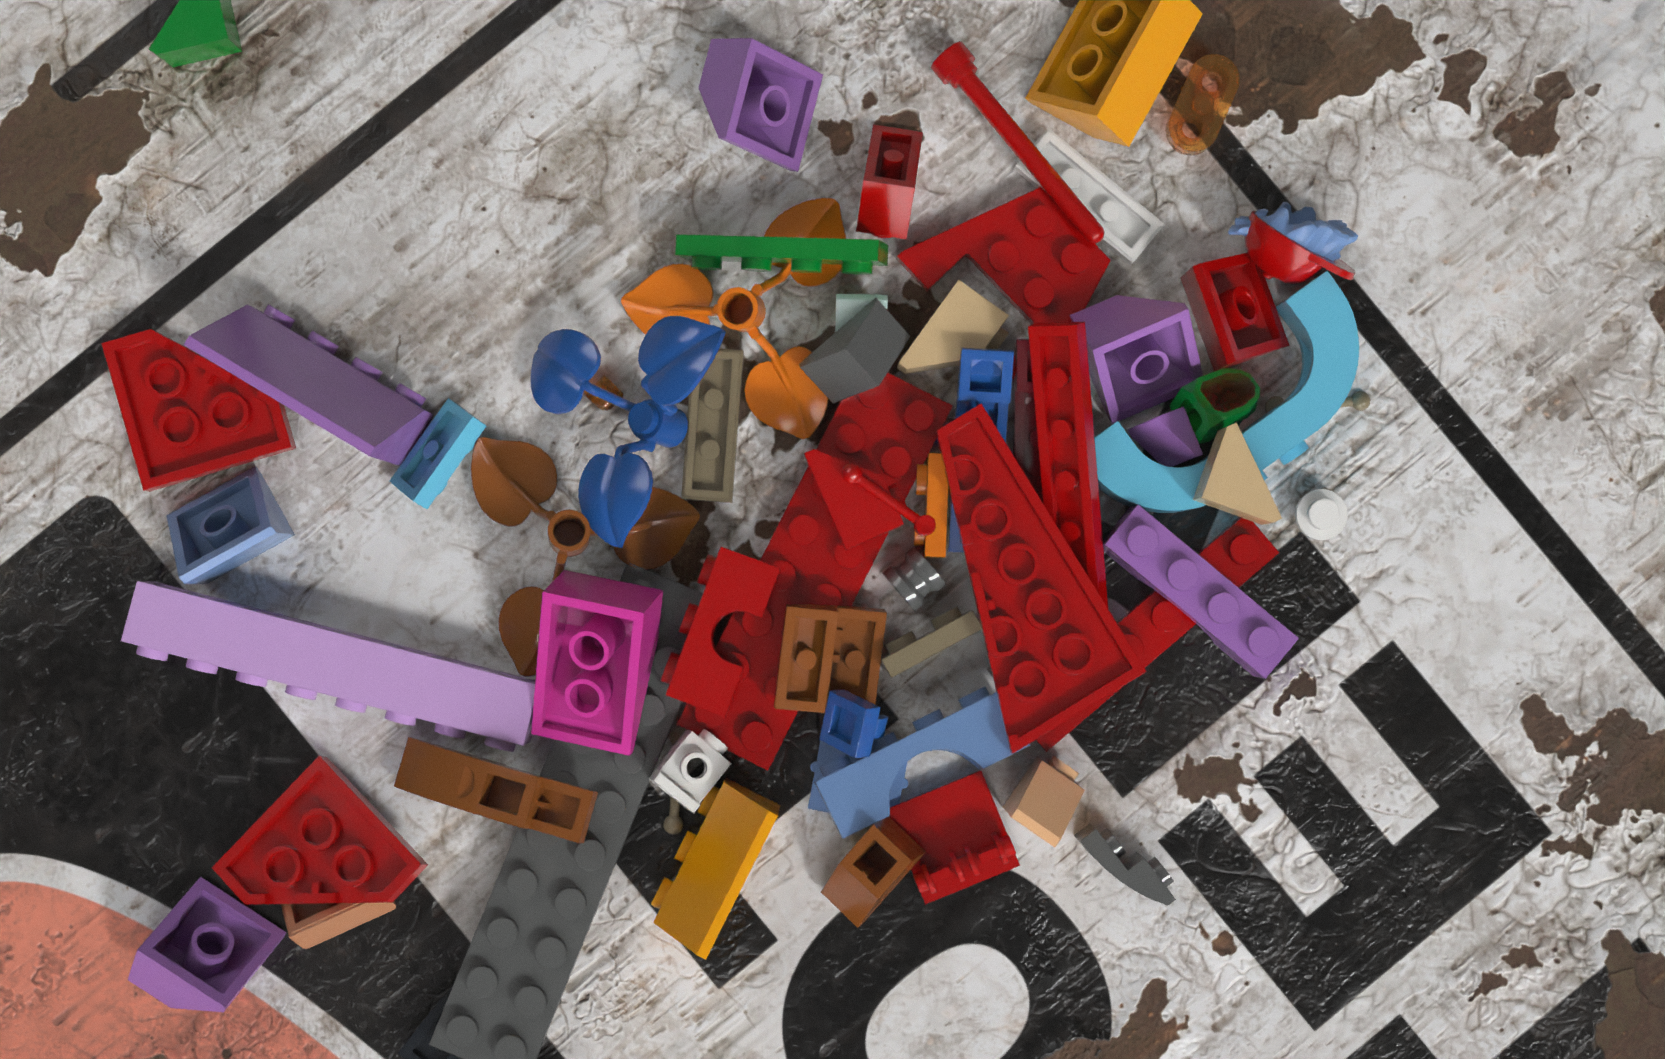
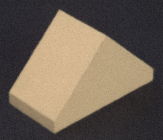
[1193,422,1282,525]

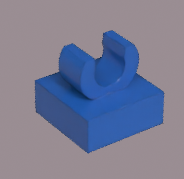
[819,689,888,758]

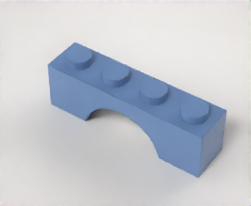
[814,686,1030,839]

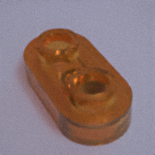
[1165,54,1240,156]

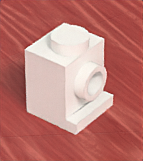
[649,729,732,813]

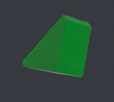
[149,0,242,68]

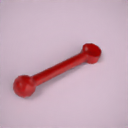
[842,463,936,536]

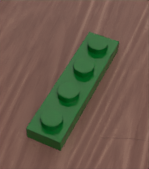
[675,234,889,275]

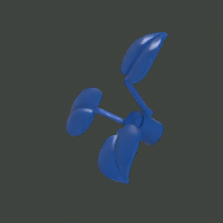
[530,316,726,548]

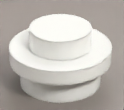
[1295,489,1348,540]

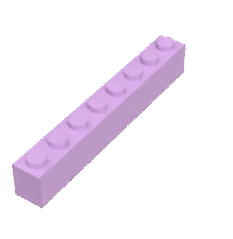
[121,581,535,752]

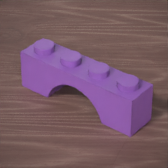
[1103,505,1299,679]

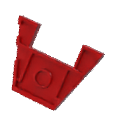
[896,187,1111,383]

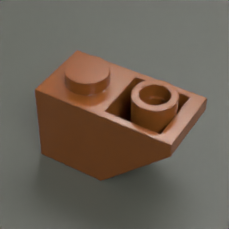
[821,816,926,928]

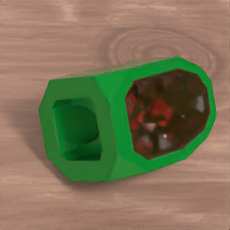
[1170,368,1261,444]

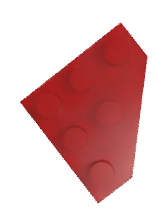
[101,329,296,492]
[212,756,428,905]

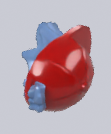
[1228,202,1358,284]

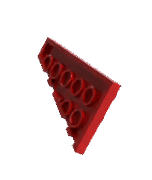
[936,403,1147,754]

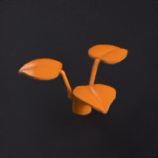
[621,198,847,439]

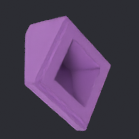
[1127,407,1203,467]

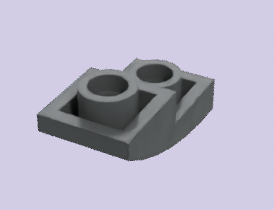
[1074,823,1176,906]

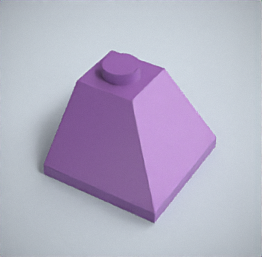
[699,38,823,172]
[1070,295,1203,424]
[128,877,286,1012]

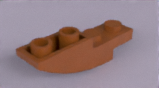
[394,737,598,843]

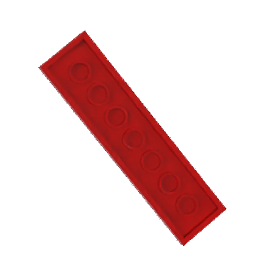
[677,373,953,771]

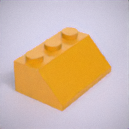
[1025,0,1203,147]
[651,778,781,960]

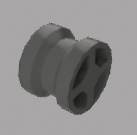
[882,546,946,611]

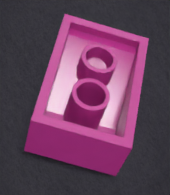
[531,570,663,756]

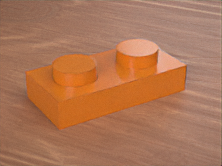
[914,453,948,558]

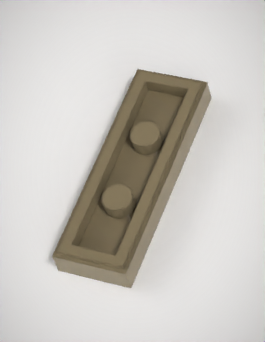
[681,348,744,503]

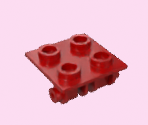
[889,770,1020,905]

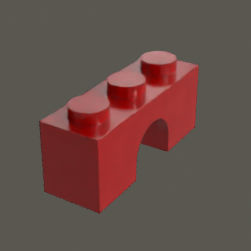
[661,547,780,717]

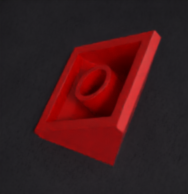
[1180,252,1290,372]

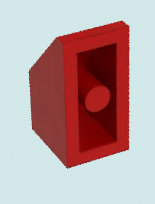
[856,124,923,239]
[804,449,907,551]

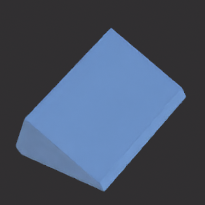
[166,466,295,584]

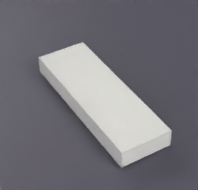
[1014,128,1165,266]

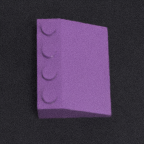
[184,304,434,466]

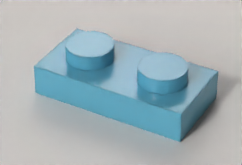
[390,398,486,509]

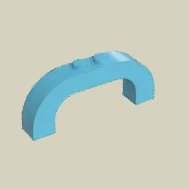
[1094,271,1359,513]

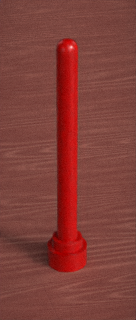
[931,41,1105,243]

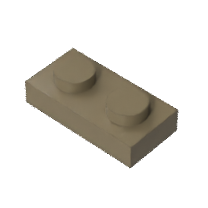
[881,606,982,678]

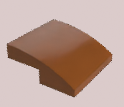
[774,604,887,713]

